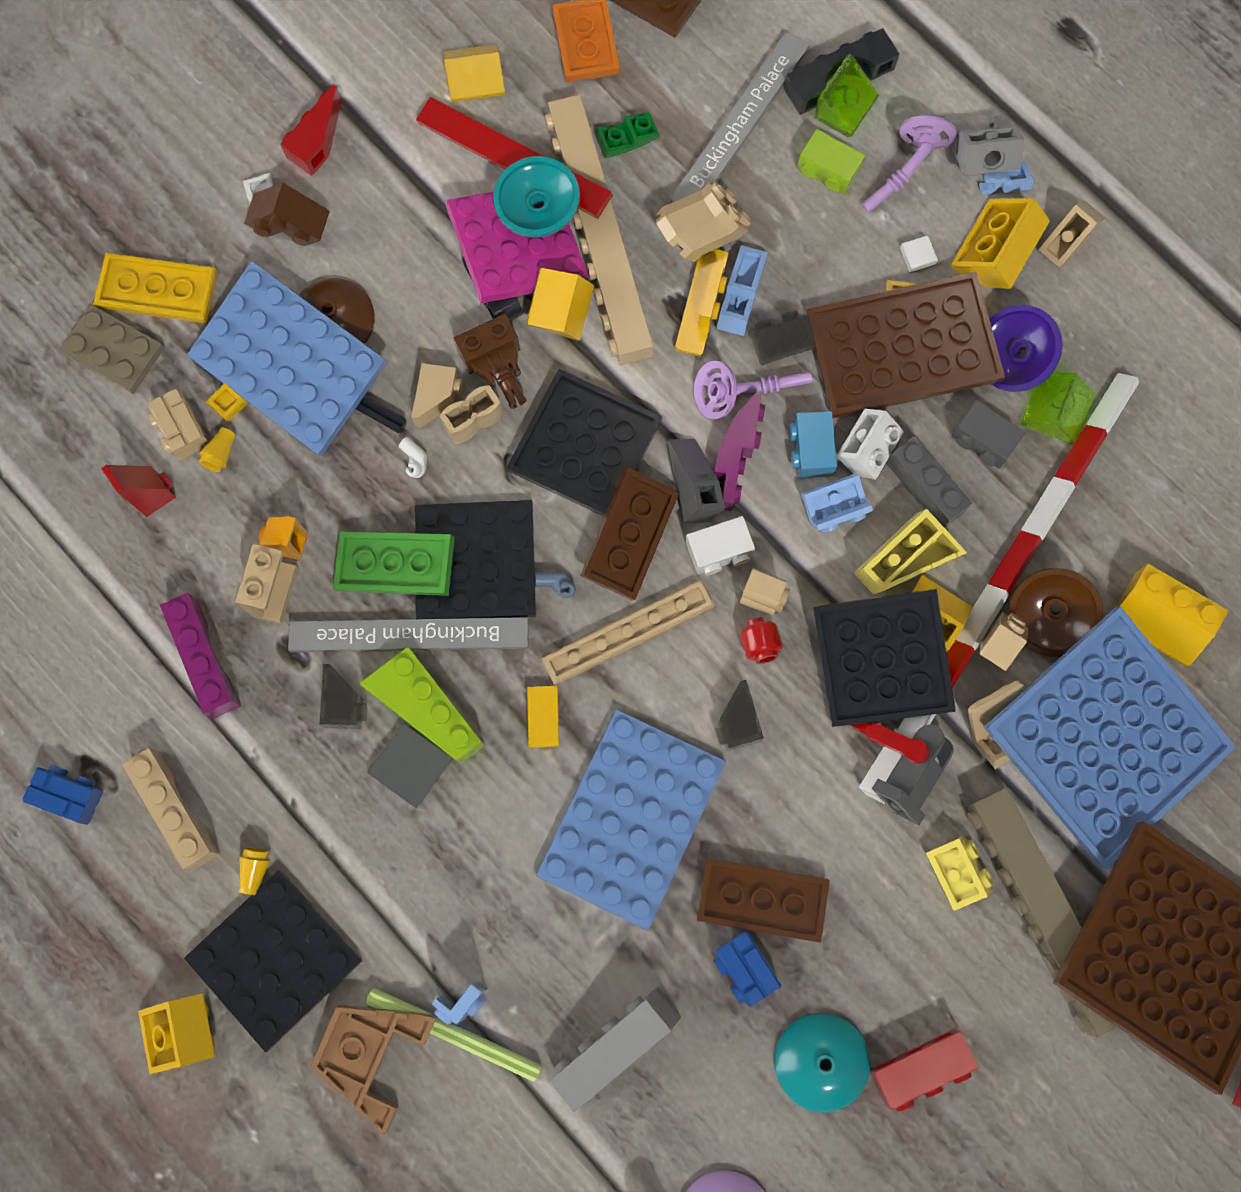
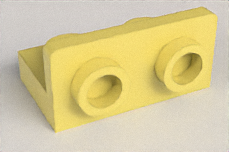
[926,835,994,911]

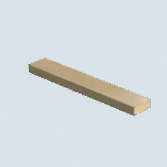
[541,580,715,686]

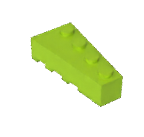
[359,647,485,765]

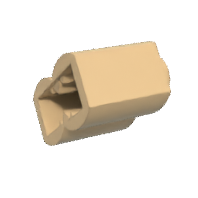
[440,385,503,444]
[740,568,790,616]

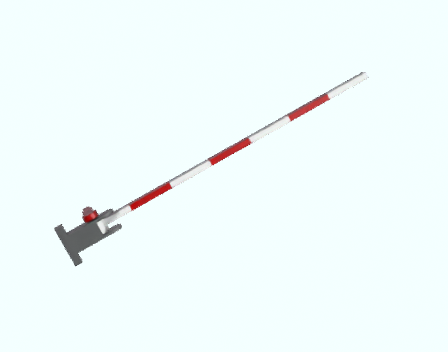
[851,373,1139,826]

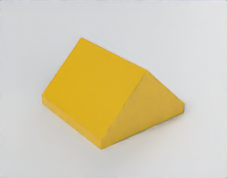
[444,44,505,103]
[526,268,594,341]

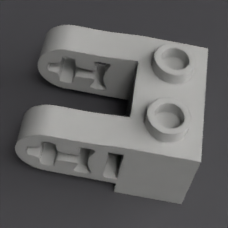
[948,115,1024,176]

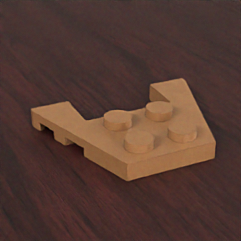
[310,1005,437,1136]

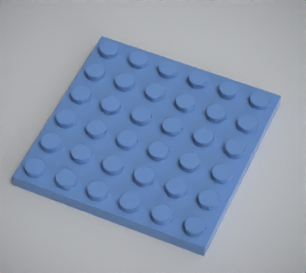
[984,607,1236,870]

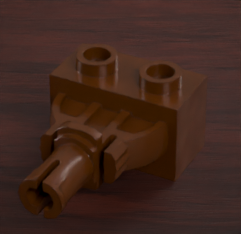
[453,313,527,409]

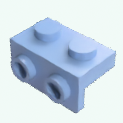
[801,474,873,532]
[432,982,487,1025]

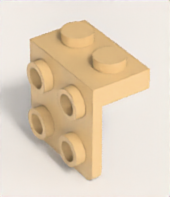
[968,680,1025,769]

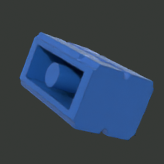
[22,764,103,825]
[713,931,782,1007]

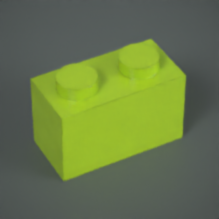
[797,129,866,195]

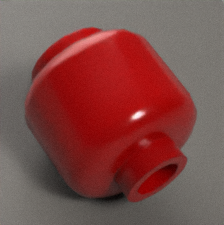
[740,617,783,664]

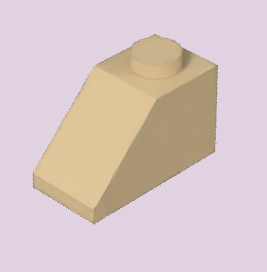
[1038,200,1105,268]
[411,363,463,428]

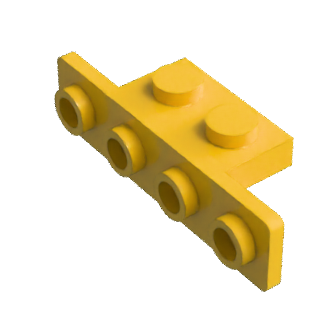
[675,249,728,356]

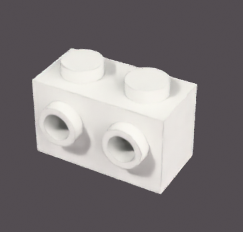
[836,408,904,480]
[685,516,755,575]

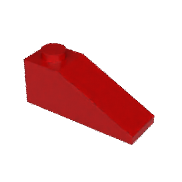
[101,465,176,517]

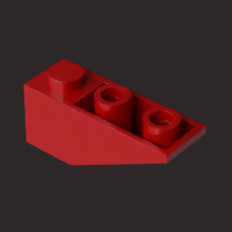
[280,84,342,176]

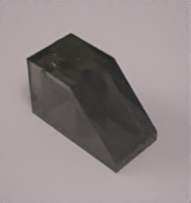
[319,664,368,729]
[715,680,764,752]

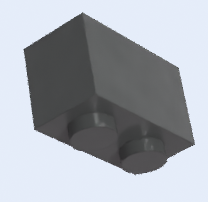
[951,400,1026,469]

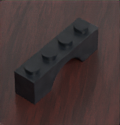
[784,28,899,115]

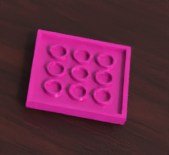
[446,192,590,303]

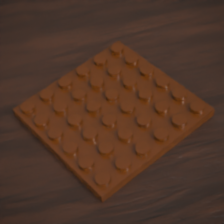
[1053,821,1241,1095]

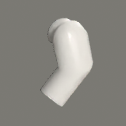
[398,437,427,478]

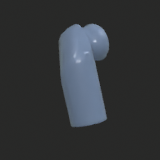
[534,571,576,598]

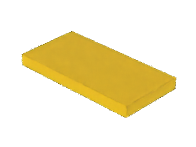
[93,252,218,324]

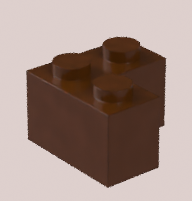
[244,183,330,246]

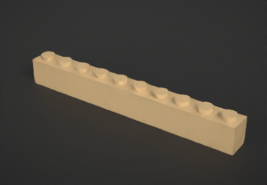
[544,95,653,366]

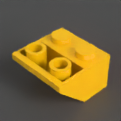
[911,575,973,652]

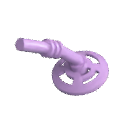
[862,115,957,213]
[694,361,813,419]

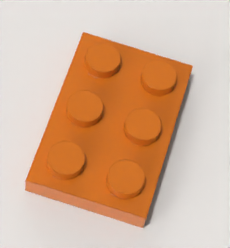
[552,0,620,83]

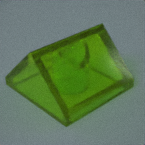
[814,54,879,137]
[1020,373,1095,445]

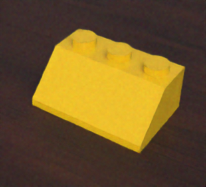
[950,198,1050,289]
[1116,563,1229,667]

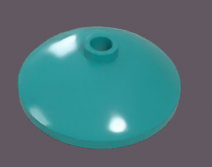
[493,156,580,238]
[774,1013,870,1113]

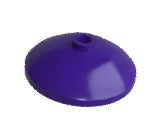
[990,305,1063,392]

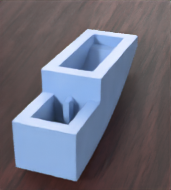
[716,245,768,336]

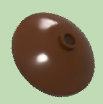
[298,278,375,344]
[1009,568,1104,657]

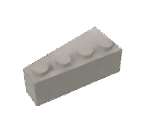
[550,987,681,1112]

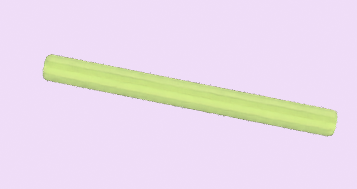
[366,988,542,1081]

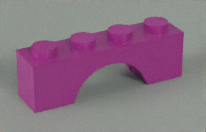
[160,593,241,719]

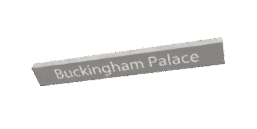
[669,31,810,204]
[288,618,529,653]

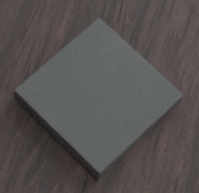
[367,723,453,809]

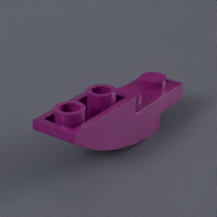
[714,393,765,511]

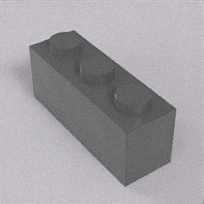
[886,436,972,528]

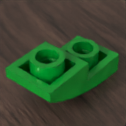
[595,112,660,158]

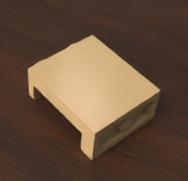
[235,544,299,624]

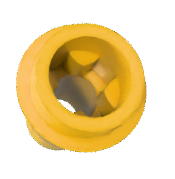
[199,427,236,472]
[239,847,271,895]

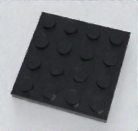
[506,369,663,517]
[415,500,536,619]
[813,588,956,727]
[184,870,363,1053]

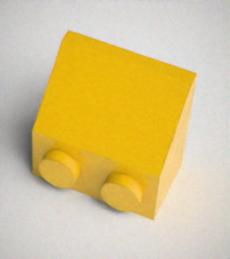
[138,993,215,1074]

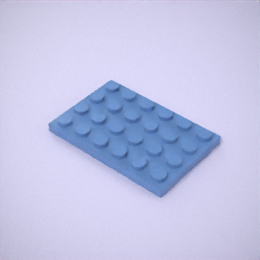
[187,261,388,456]
[536,709,726,931]

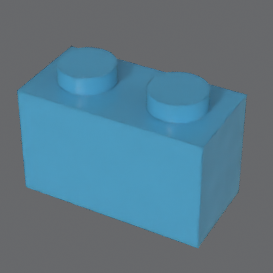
[789,411,837,478]

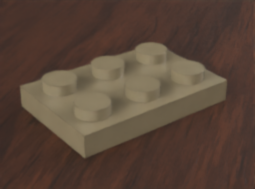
[58,304,165,394]

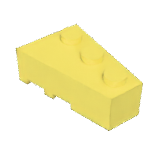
[854,509,967,595]

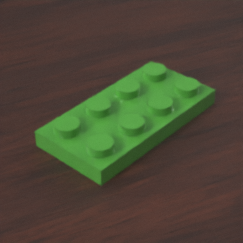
[333,532,455,596]

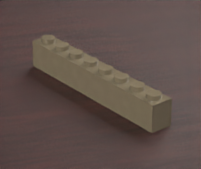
[967,787,1117,1037]

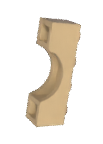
[122,748,220,871]

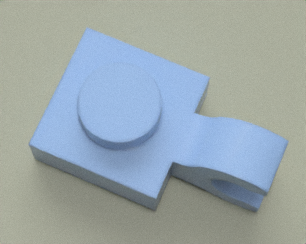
[979,161,1034,194]

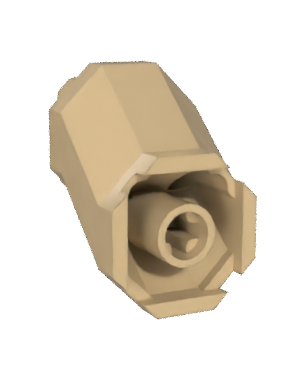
[656,182,752,262]

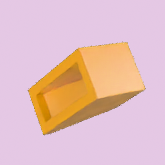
[258,516,309,561]

